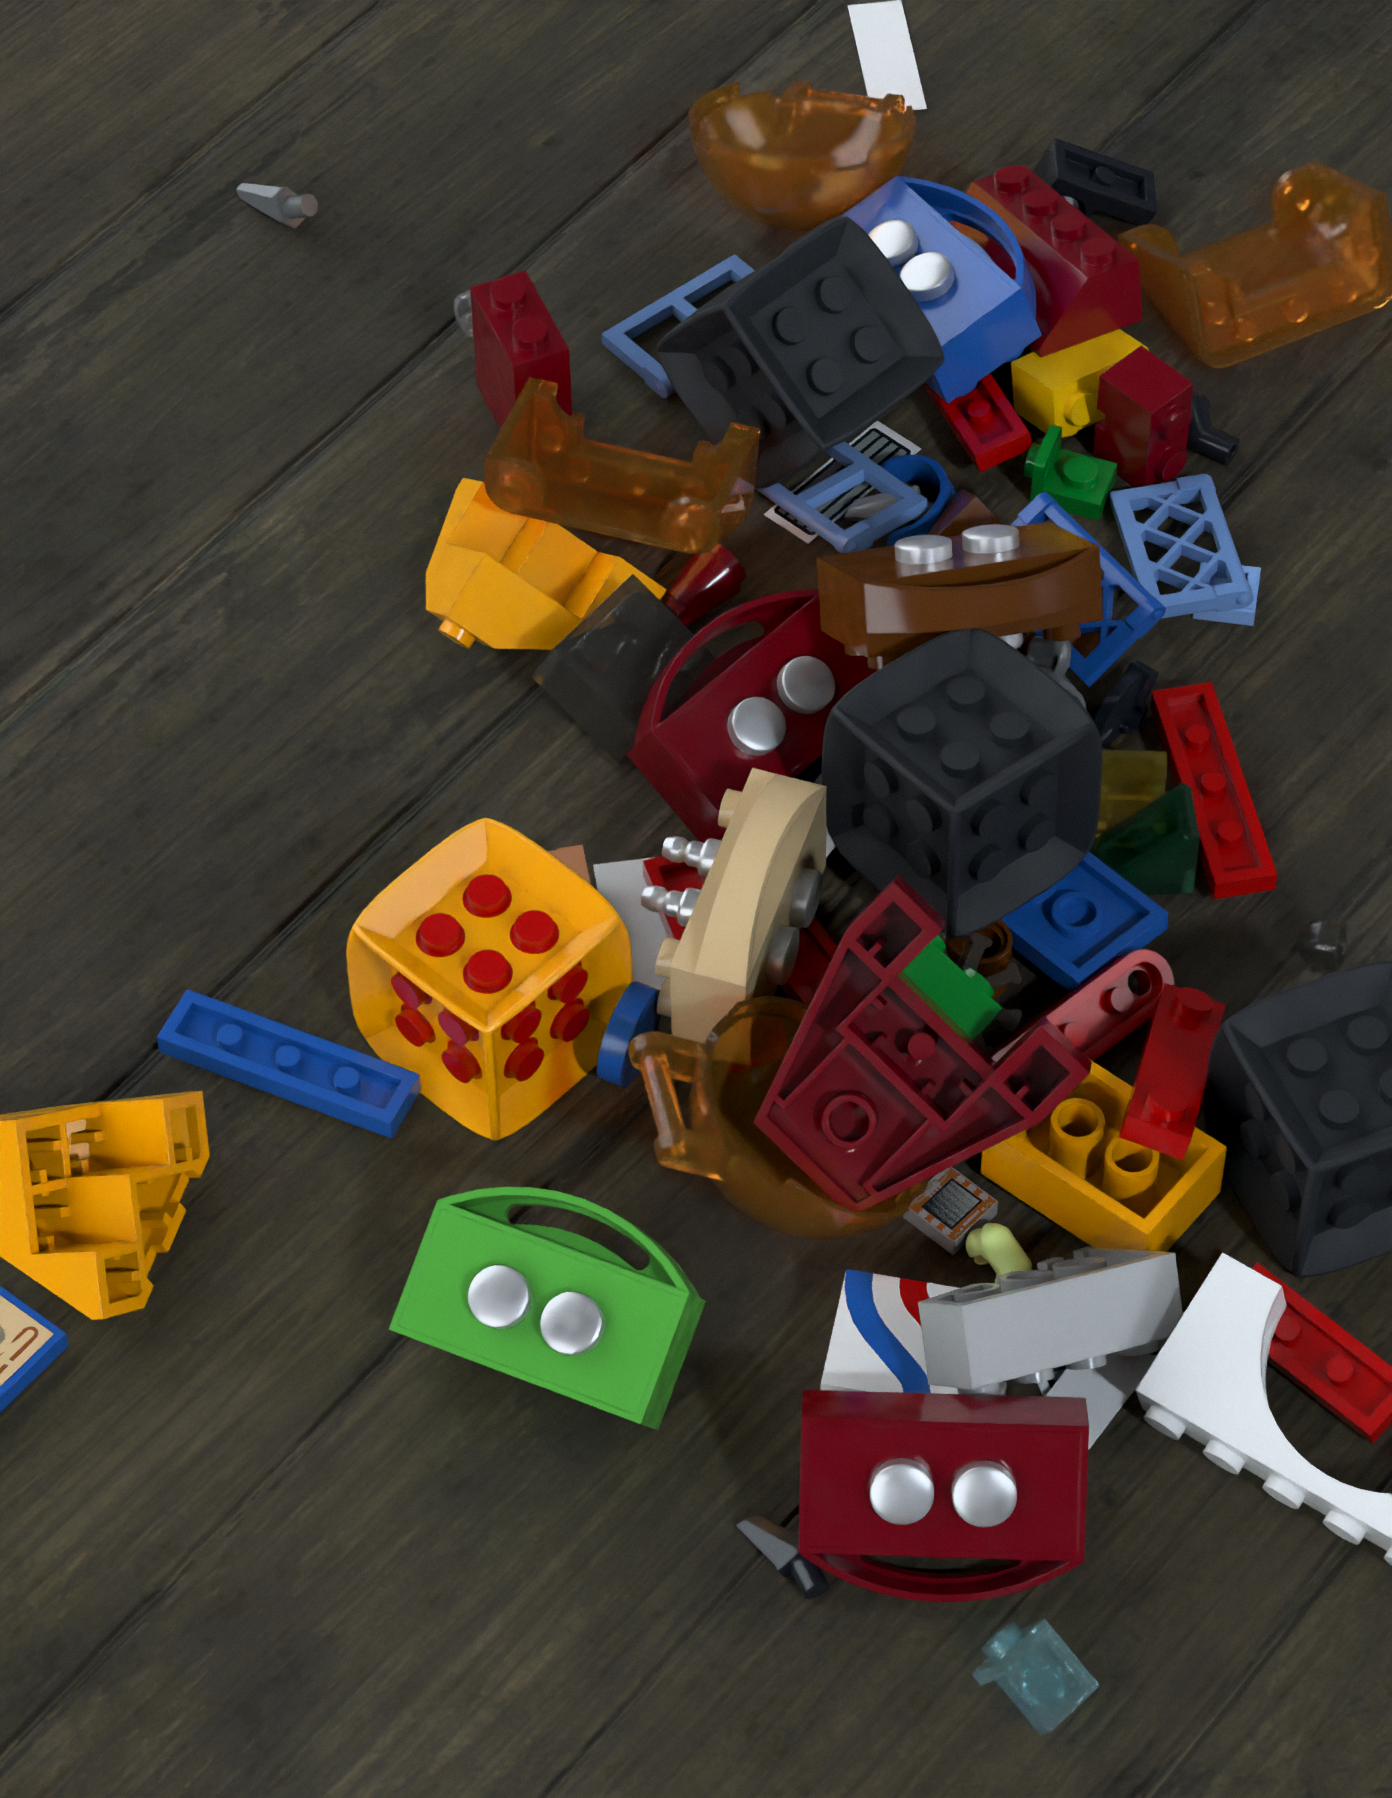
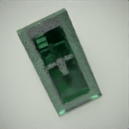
[1089,783,1200,895]

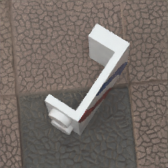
[821,1269,1007,1395]

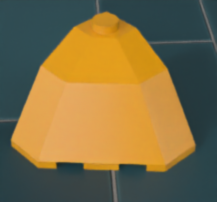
[426,478,666,650]
[0,1091,210,1320]

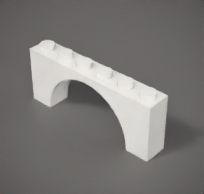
[1136,1252,1392,1566]

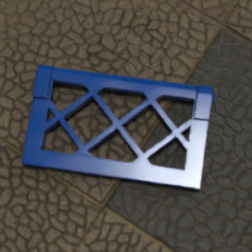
[1010,492,1166,687]

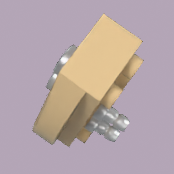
[641,768,827,1064]

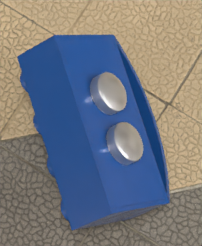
[842,176,1042,404]

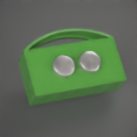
[389,1187,706,1430]

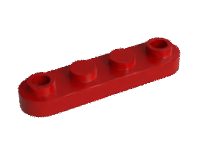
[988,949,1174,1062]

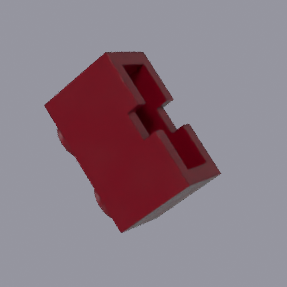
[1093,346,1193,488]

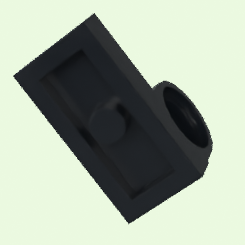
[1034,138,1157,227]

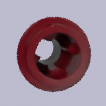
[657,543,746,631]

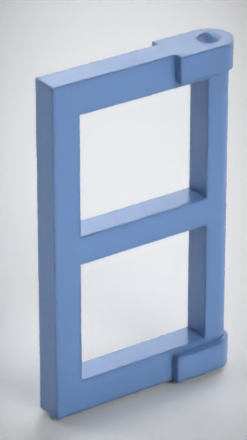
[601,254,755,398]
[733,441,928,554]

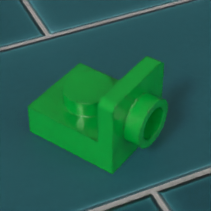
[1024,424,1117,521]

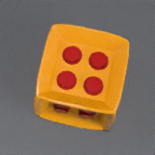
[346,818,633,1141]

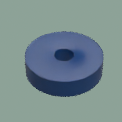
[597,981,661,1088]

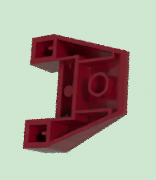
[753,874,1092,1217]

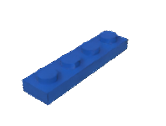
[157,989,421,1139]

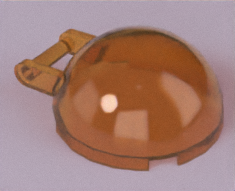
[688,80,917,231]
[628,995,928,1241]

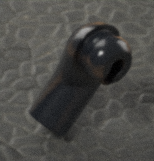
[1187,391,1240,465]

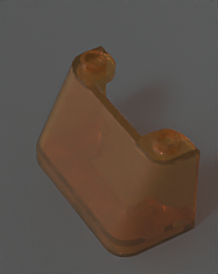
[1117,161,1392,369]
[484,377,760,554]

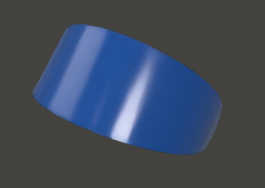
[881,455,957,546]

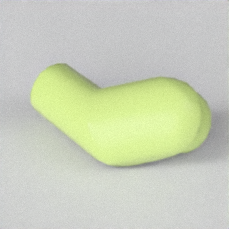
[966,1223,1032,1284]

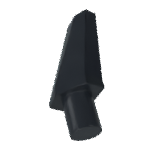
[736,1515,830,1599]

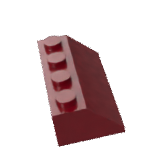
[949,164,1143,357]

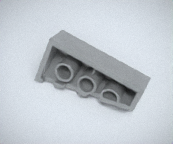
[918,1246,1183,1395]

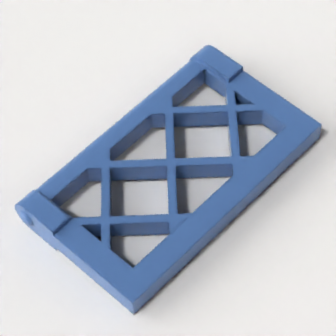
[1110,474,1254,619]

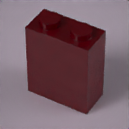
[470,270,574,465]

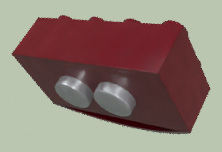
[626,589,878,843]
[798,1390,1089,1602]

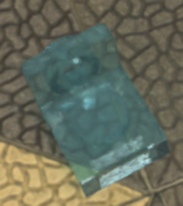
[972,1619,1100,1735]

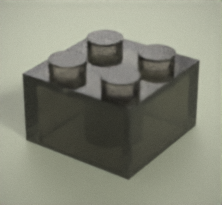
[531,574,717,764]

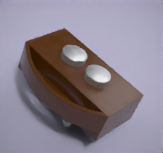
[817,522,1103,670]

